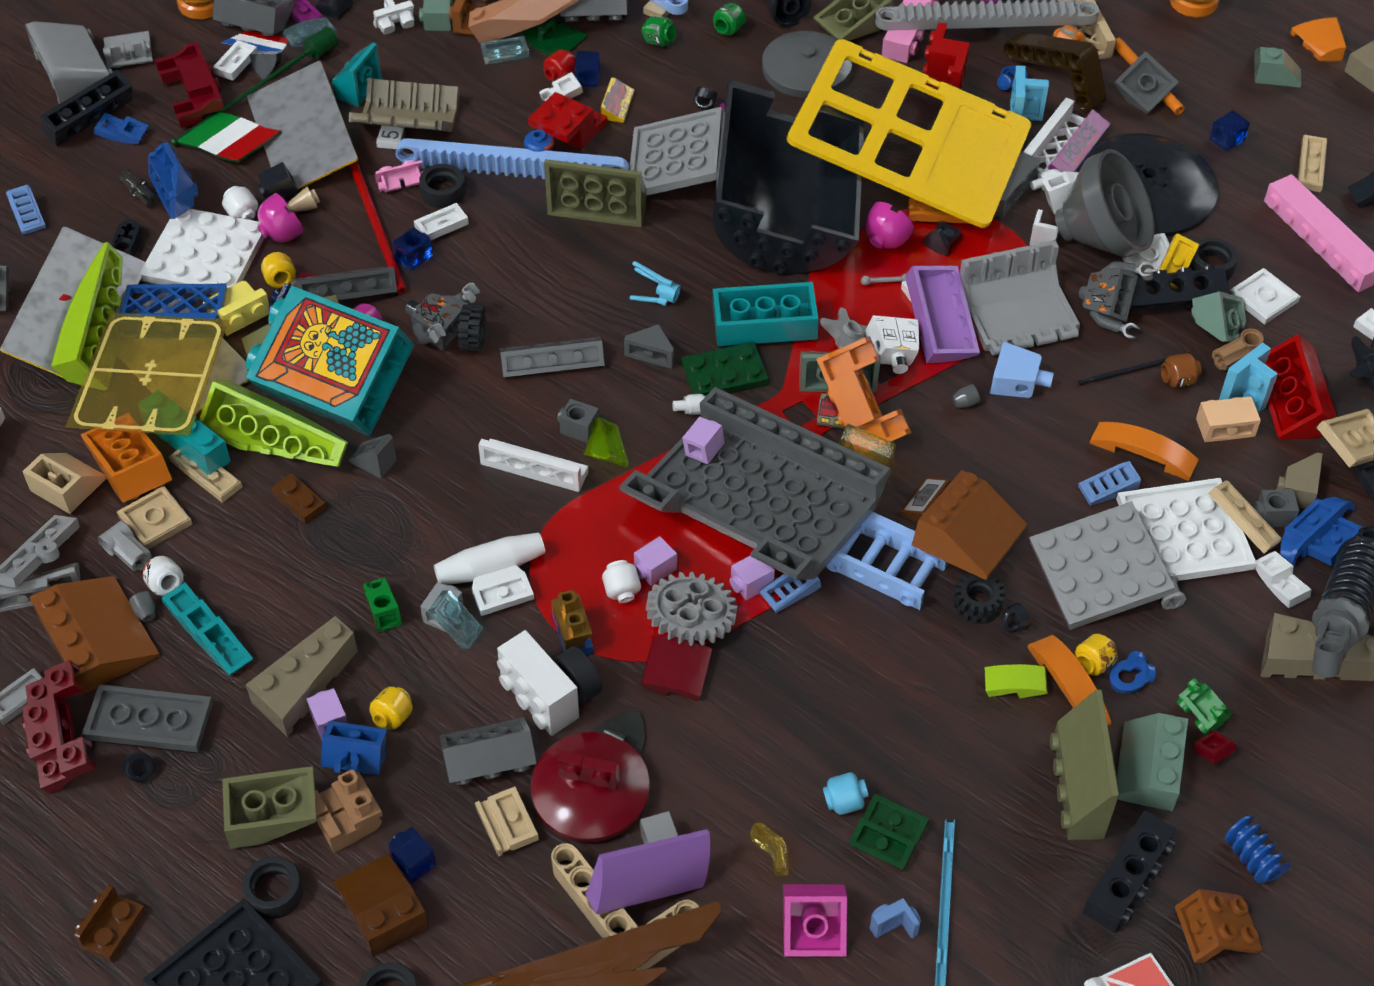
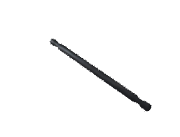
[1078,352,1191,385]

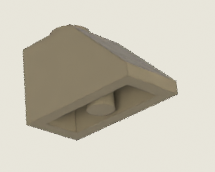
[1276,453,1323,509]

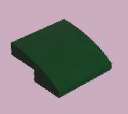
[848,794,929,871]

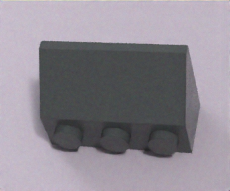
[213,0,295,36]
[560,0,627,22]
[439,717,537,785]

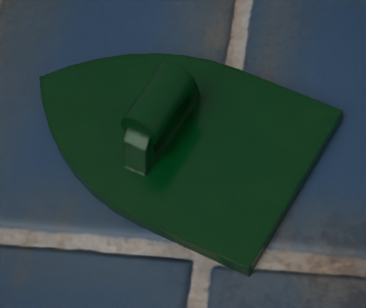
[522,18,587,56]

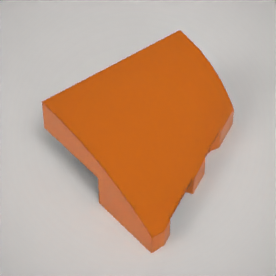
[1291,17,1346,61]

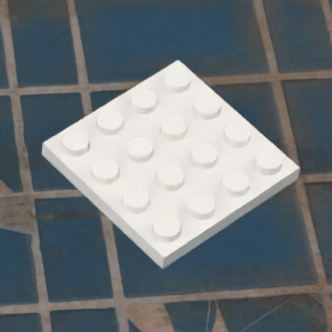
[139,209,265,295]
[1116,478,1257,581]

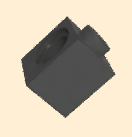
[557,399,599,443]
[1254,489,1299,527]

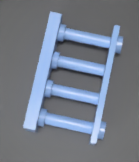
[826,512,949,610]

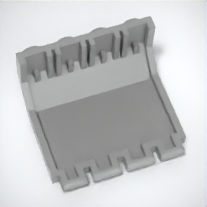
[960,240,1080,356]

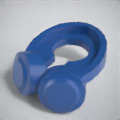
[997,66,1028,90]
[1109,651,1156,694]

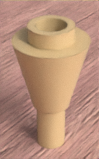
[286,187,320,213]

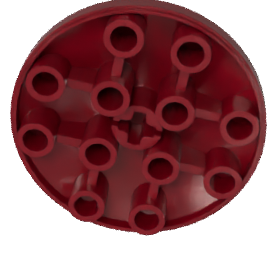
[531,732,650,843]

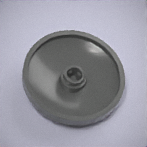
[762,31,852,98]

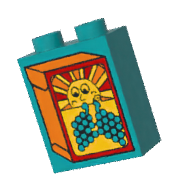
[245,285,414,437]

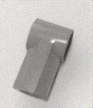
[98,521,152,571]

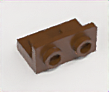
[74,885,146,963]

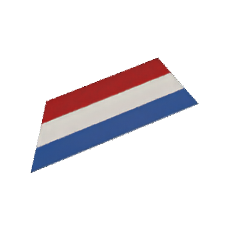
[220,31,290,52]

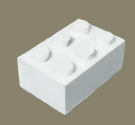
[497,630,579,737]

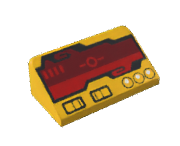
[601,77,634,123]

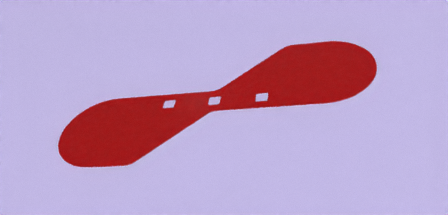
[529,208,1028,662]

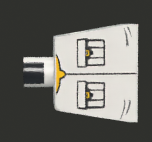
[864,315,919,374]

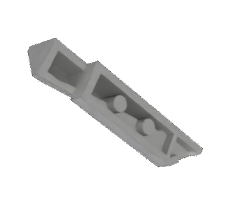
[0,562,81,612]

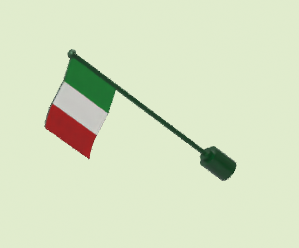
[171,26,339,163]

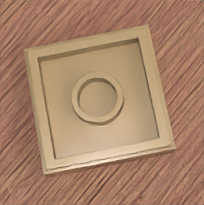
[117,486,193,550]

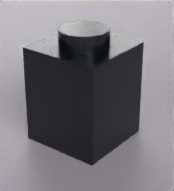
[258,162,299,199]

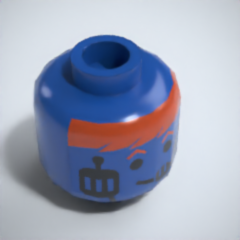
[524,130,555,152]

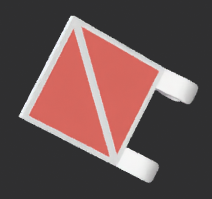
[1084,953,1174,986]

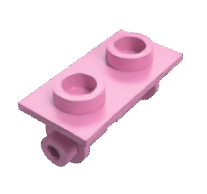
[375,160,423,193]

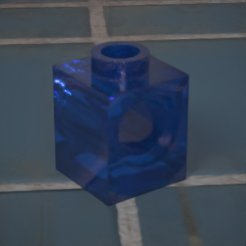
[575,51,600,87]
[1209,110,1250,152]
[392,227,433,271]
[387,826,437,883]

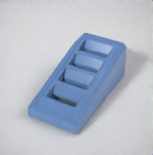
[6,185,46,235]
[1078,461,1141,506]
[759,574,821,613]

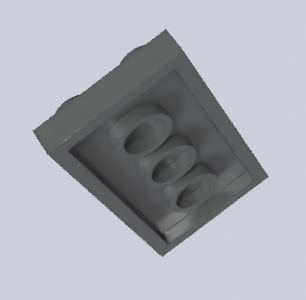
[82,685,213,752]

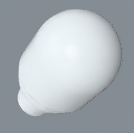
[1030,169,1061,190]
[672,394,706,415]

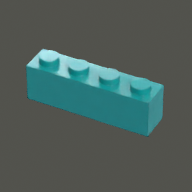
[138,390,231,475]

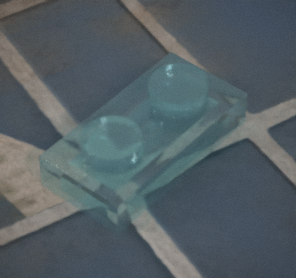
[480,36,529,64]
[428,590,483,649]

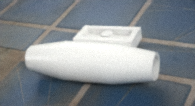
[434,532,545,616]

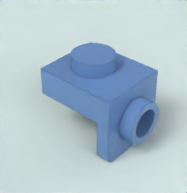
[870,898,921,938]

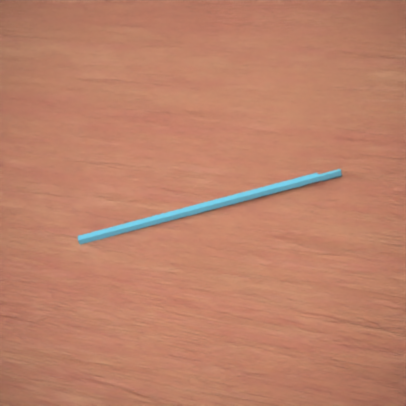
[935,819,955,986]

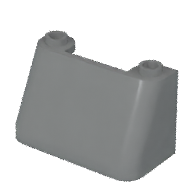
[25,21,112,104]

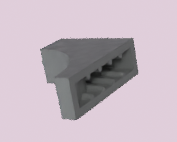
[994,151,1040,218]

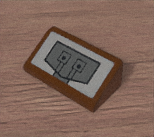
[899,477,950,524]

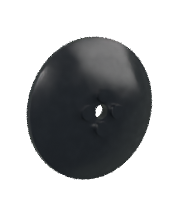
[1076,133,1218,237]

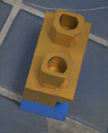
[551,590,594,655]

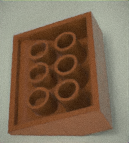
[911,470,1028,580]
[30,576,160,696]

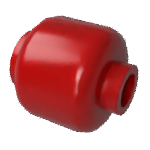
[543,50,577,82]

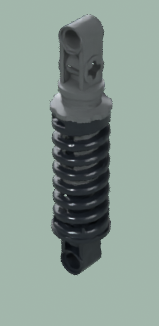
[1312,526,1374,678]

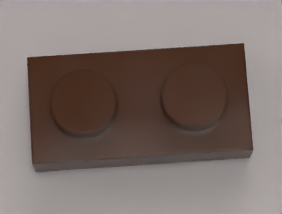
[271,473,327,524]

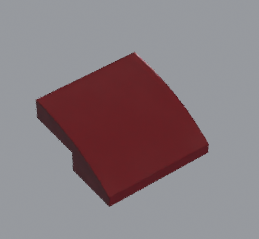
[640,635,712,701]

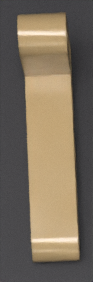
[552,843,699,971]

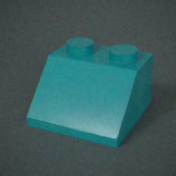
[332,43,382,107]

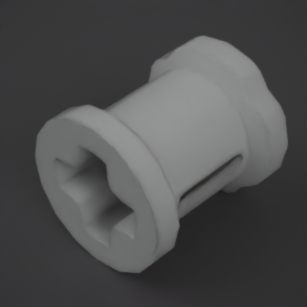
[1161,573,1186,610]

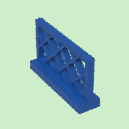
[115,283,227,338]

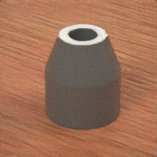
[952,384,980,408]
[129,591,156,622]

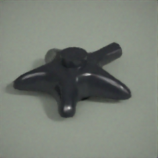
[1350,336,1374,391]

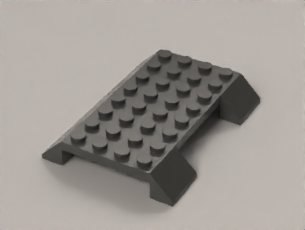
[619,387,891,580]

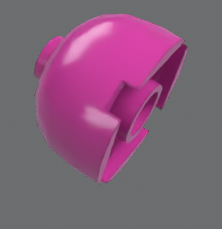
[257,193,304,243]
[864,202,914,249]

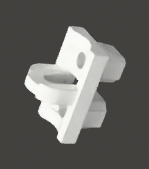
[373,0,414,35]

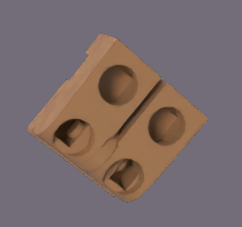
[315,770,382,853]

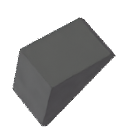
[624,324,674,369]
[348,434,397,478]

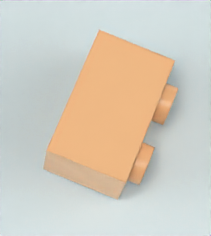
[1196,396,1261,442]

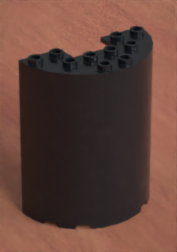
[713,79,864,274]

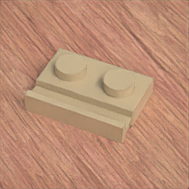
[475,786,539,857]

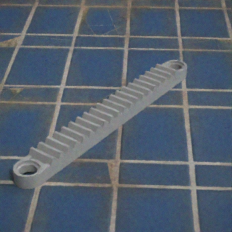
[875,0,1099,30]

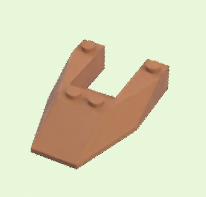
[469,0,579,46]

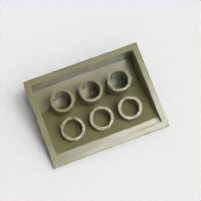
[544,159,647,227]
[1050,690,1119,840]

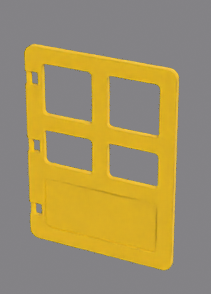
[787,39,1031,228]

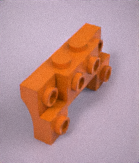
[816,336,911,454]

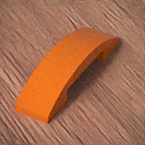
[1090,422,1199,481]
[1028,635,1112,726]

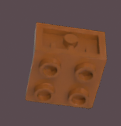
[1175,889,1262,963]

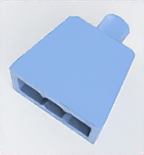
[990,342,1054,398]

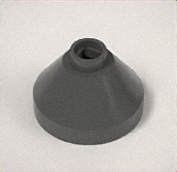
[1055,149,1154,258]

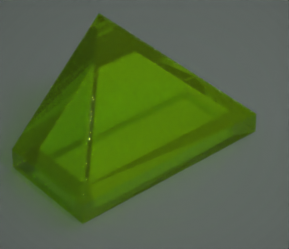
[584,417,629,468]

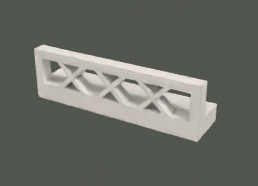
[1024,98,1085,176]
[478,438,588,492]

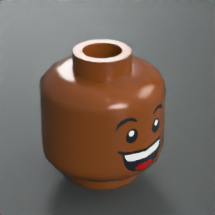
[1161,353,1201,388]

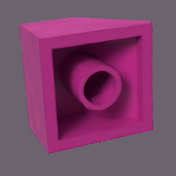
[783,884,847,956]

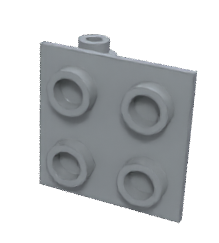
[103,31,153,69]

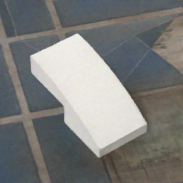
[1255,551,1311,608]

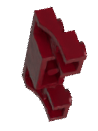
[155,42,224,128]
[22,660,96,794]

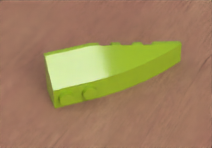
[51,242,123,391]
[199,380,348,467]

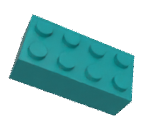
[713,282,818,346]

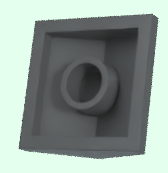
[1114,51,1179,114]

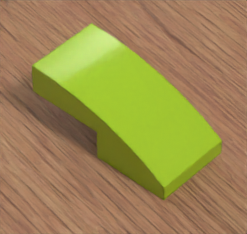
[985,664,1048,698]

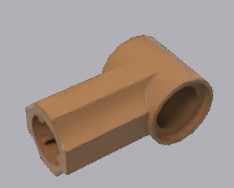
[1212,329,1264,371]

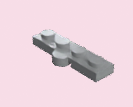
[0,515,80,588]

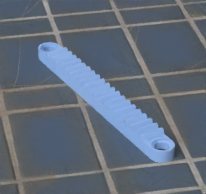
[395,139,630,179]

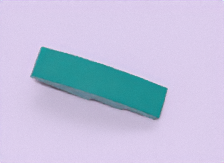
[162,582,253,676]

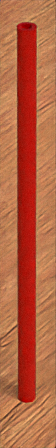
[349,161,407,294]

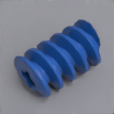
[1224,815,1291,884]

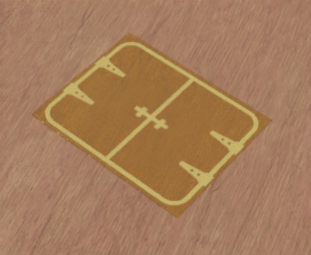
[65,313,229,435]

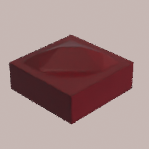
[1193,730,1236,764]

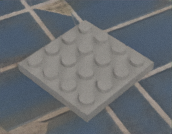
[629,107,724,195]
[1029,501,1175,630]

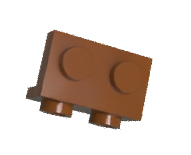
[449,0,486,35]

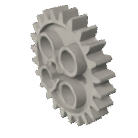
[646,572,737,646]

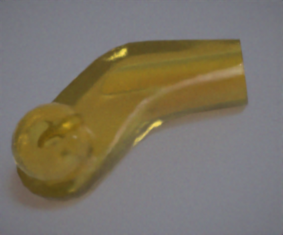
[750,822,789,876]

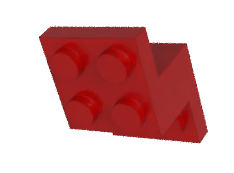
[923,22,970,90]
[528,92,608,150]

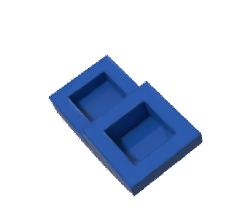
[94,113,149,144]

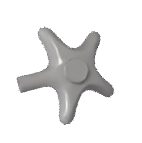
[820,308,867,349]

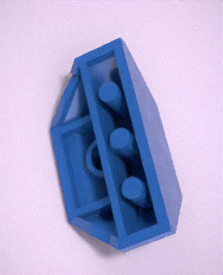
[148,142,198,219]

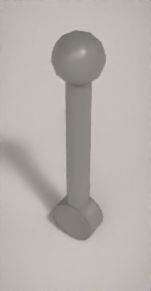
[861,273,907,285]

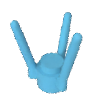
[629,261,681,306]

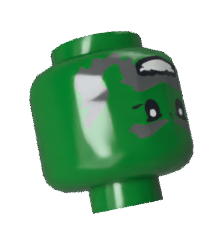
[713,3,746,36]
[642,16,676,47]

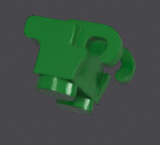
[1176,678,1232,735]

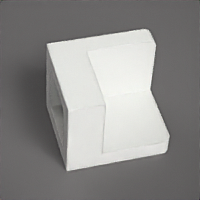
[1030,209,1059,245]

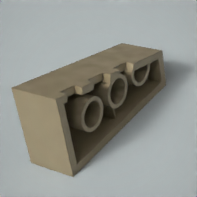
[1260,613,1374,681]
[246,616,358,737]

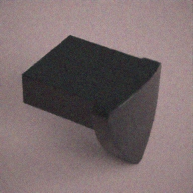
[315,0,354,20]
[250,50,281,79]
[1348,171,1374,208]
[923,221,962,256]

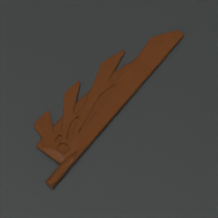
[458,901,722,986]

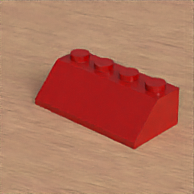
[1265,334,1337,440]

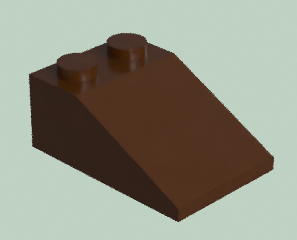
[333,854,429,957]

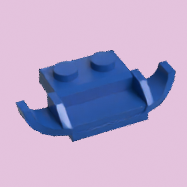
[1280,497,1362,568]

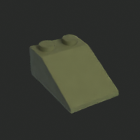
[813,0,894,41]
[222,766,317,849]

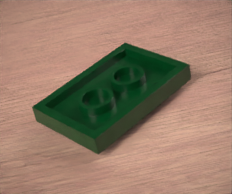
[681,342,769,396]

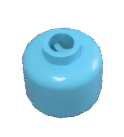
[823,772,869,815]

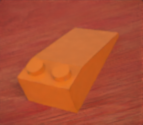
[80,413,172,503]

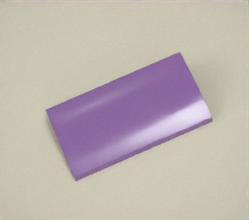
[905,266,980,363]
[586,829,710,914]

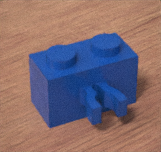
[321,721,387,775]

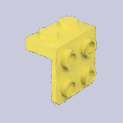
[203,281,270,336]

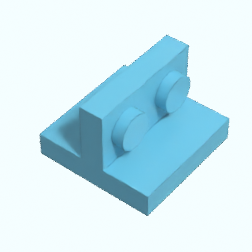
[1010,65,1049,121]
[1219,343,1278,412]

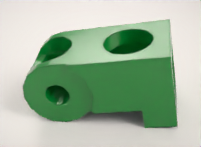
[363,577,402,633]

